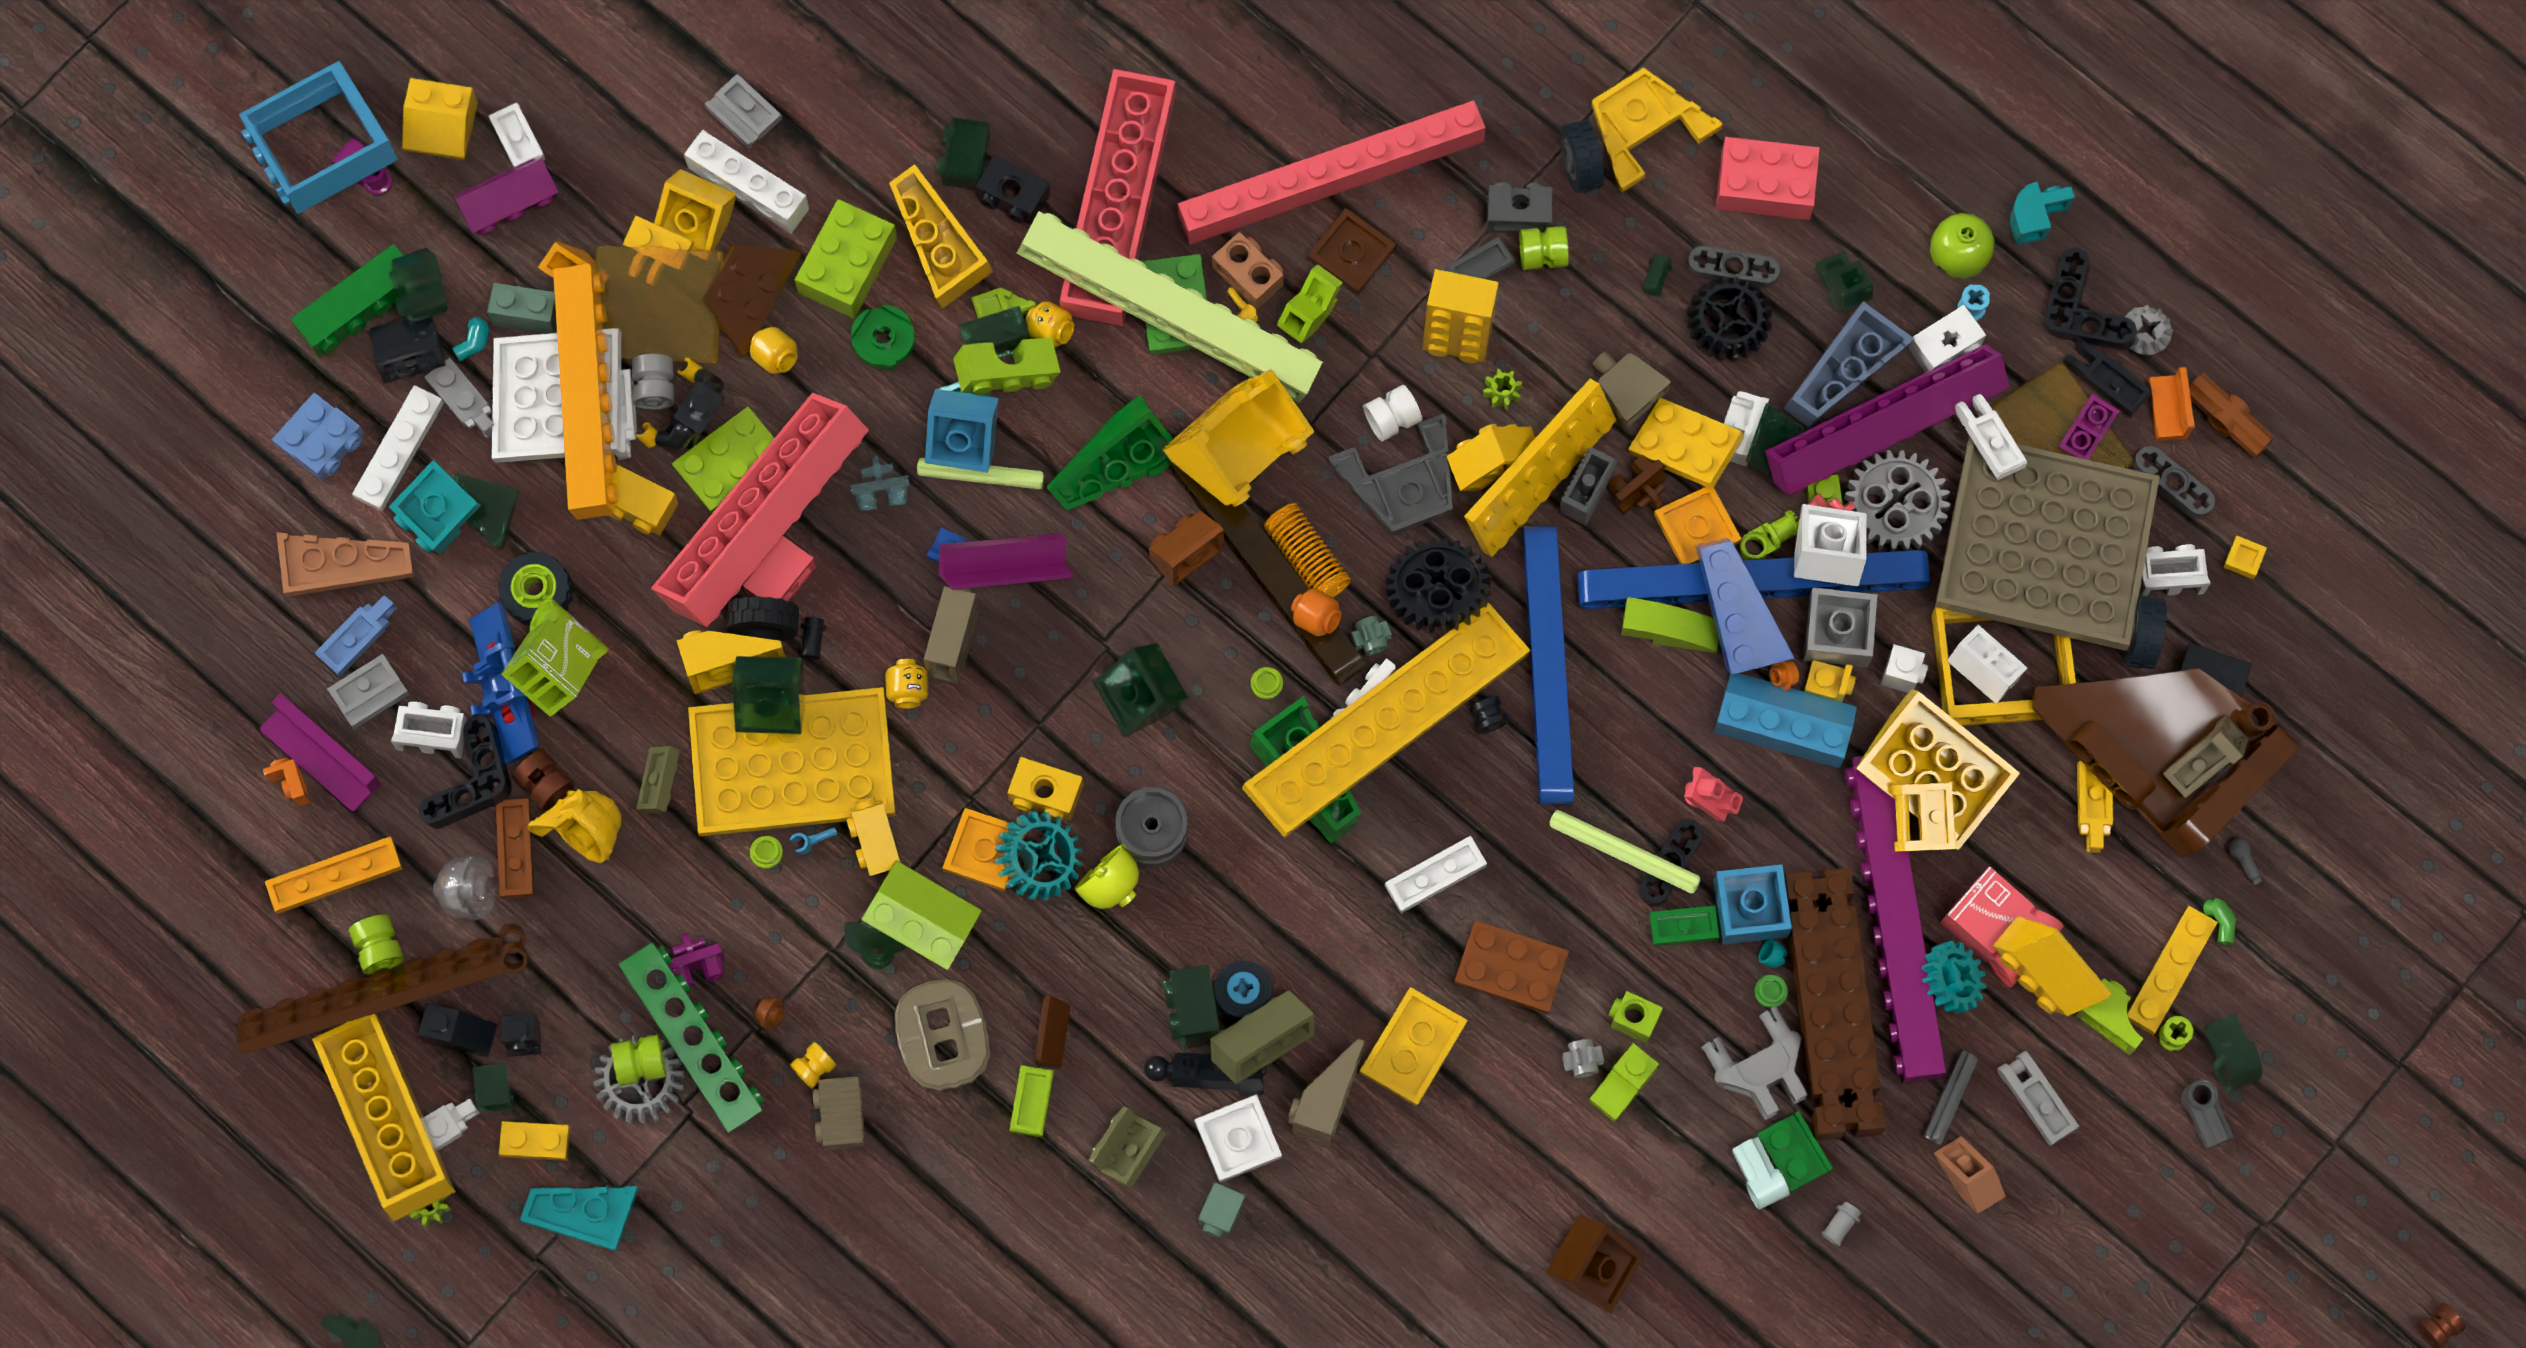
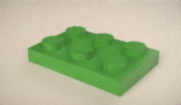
[1141,254,1207,355]

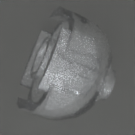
[433,855,495,921]

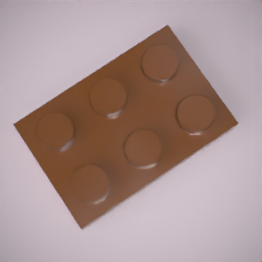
[1454,920,1569,1015]

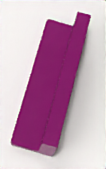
[939,533,1073,590]
[260,693,381,812]

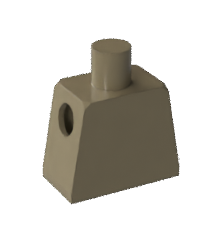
[1592,351,1671,431]

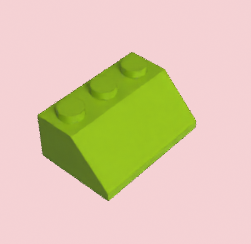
[861,860,982,970]

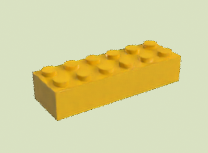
[312,1013,455,1222]

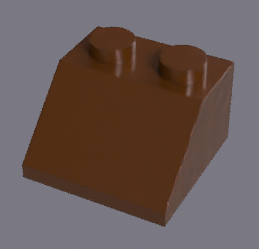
[1546,1215,1644,1314]

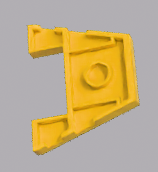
[1591,67,1723,193]

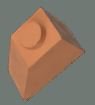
[1933,1136,2006,1214]

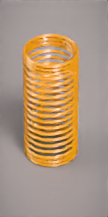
[1264,503,1351,597]

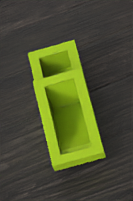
[1621,597,1719,653]

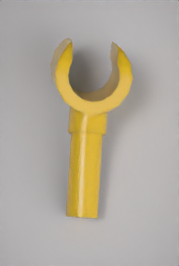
[1227,287,1258,322]

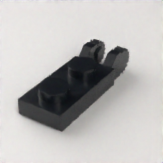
[2062,340,2152,418]

